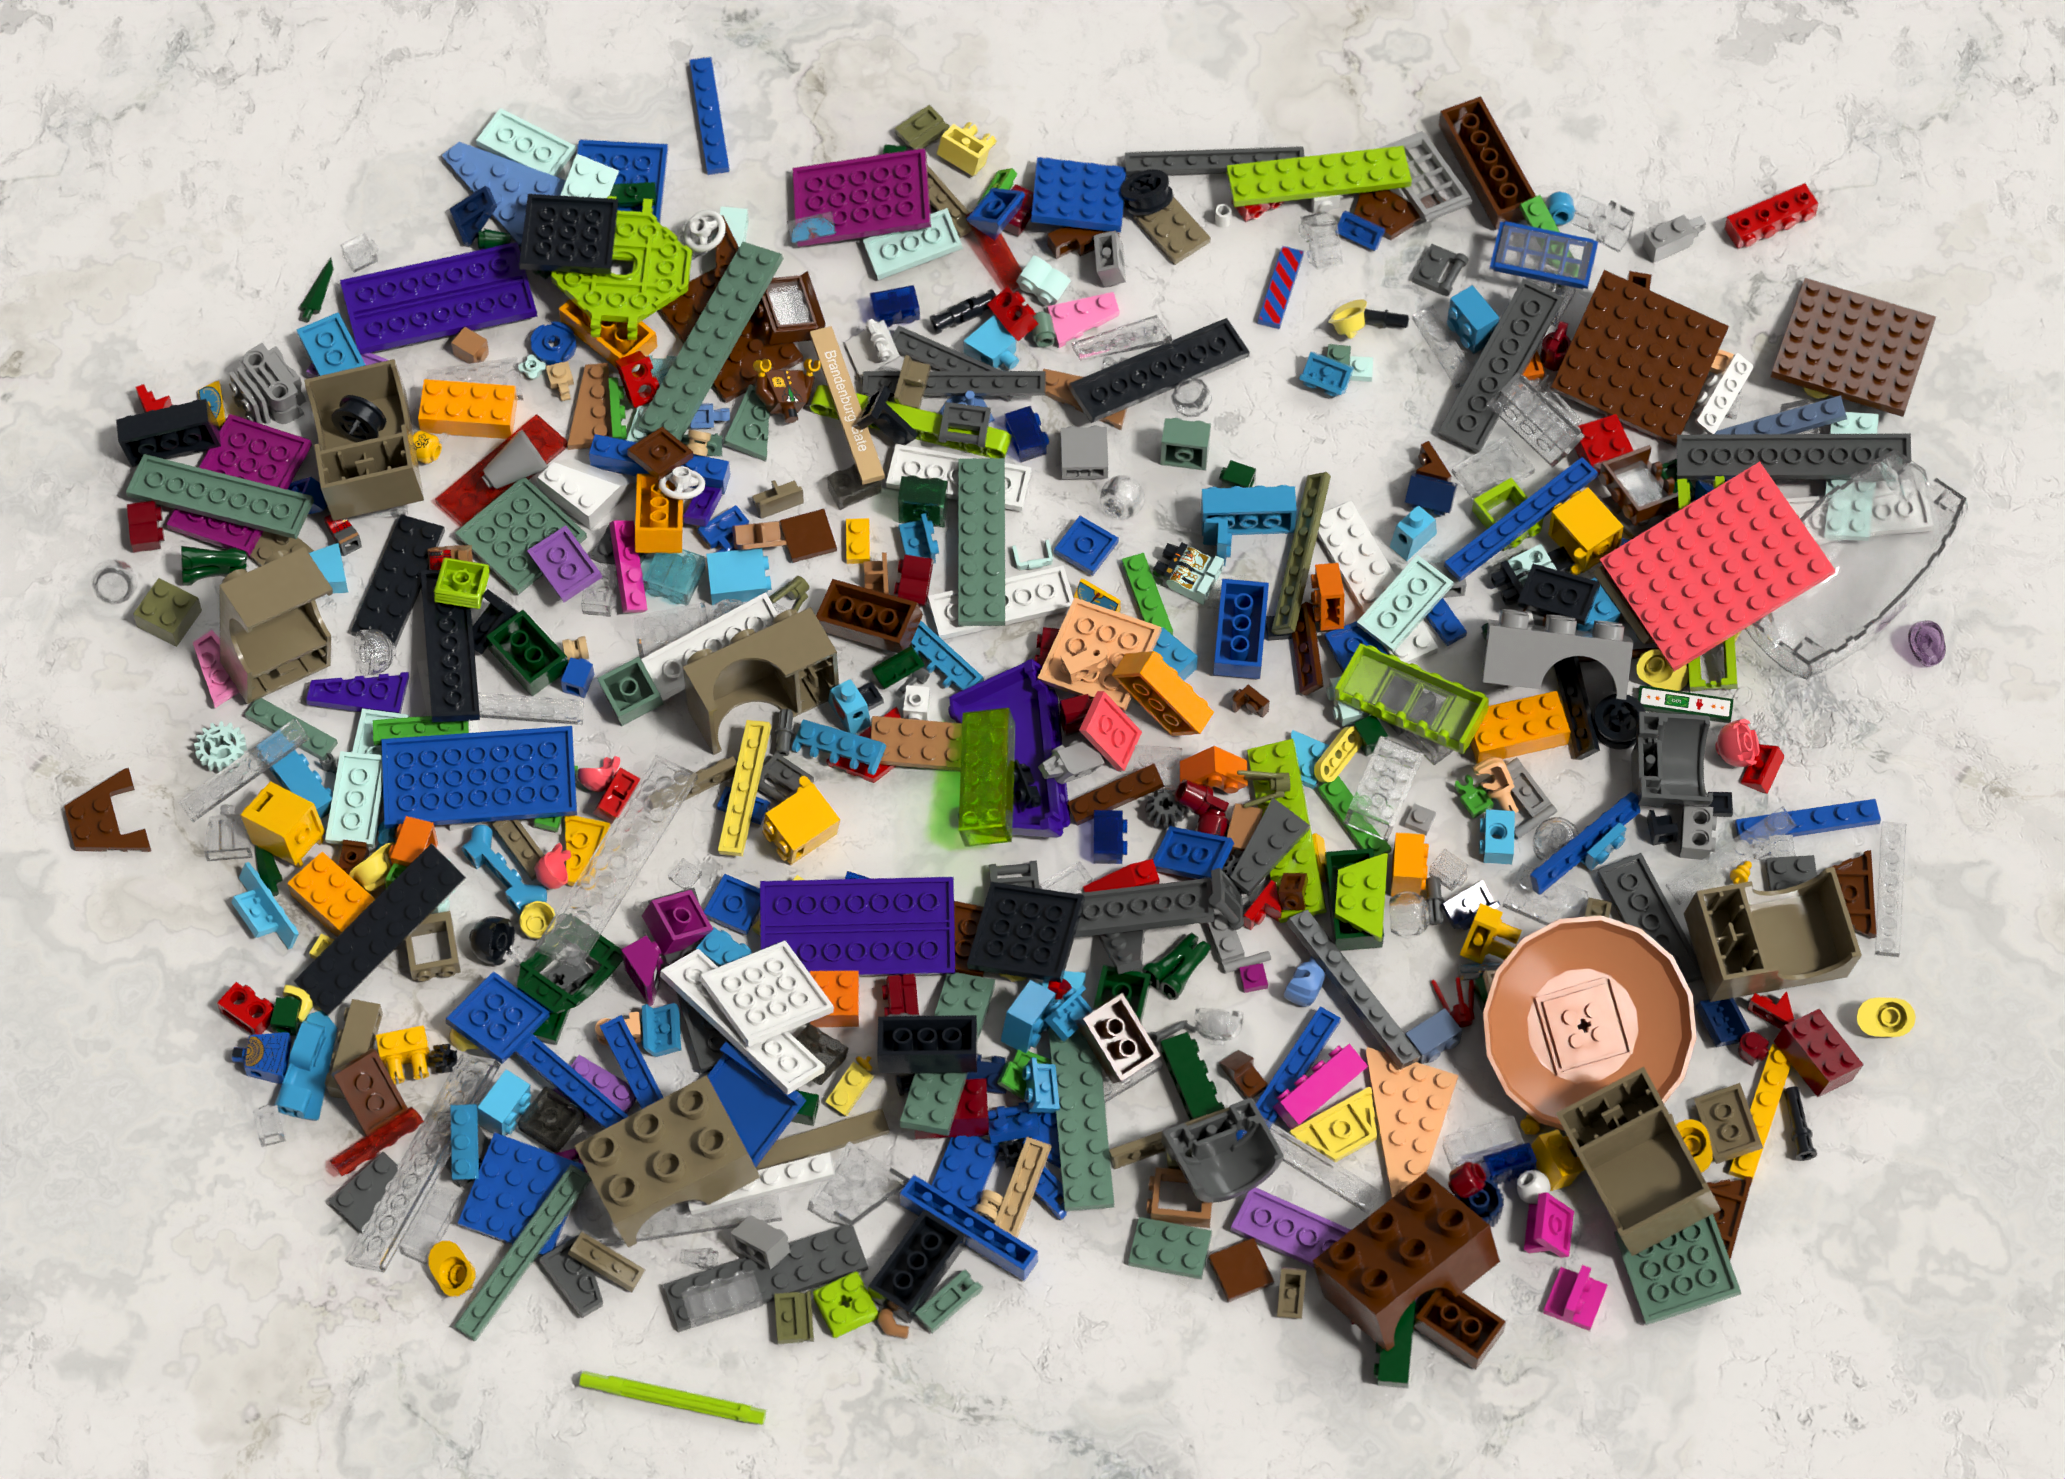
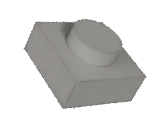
[1404,804,1436,836]

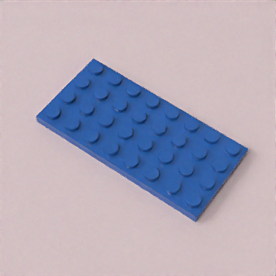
[381,726,577,829]

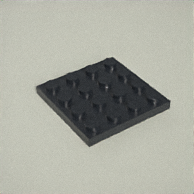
[519,194,619,274]
[967,882,1085,983]

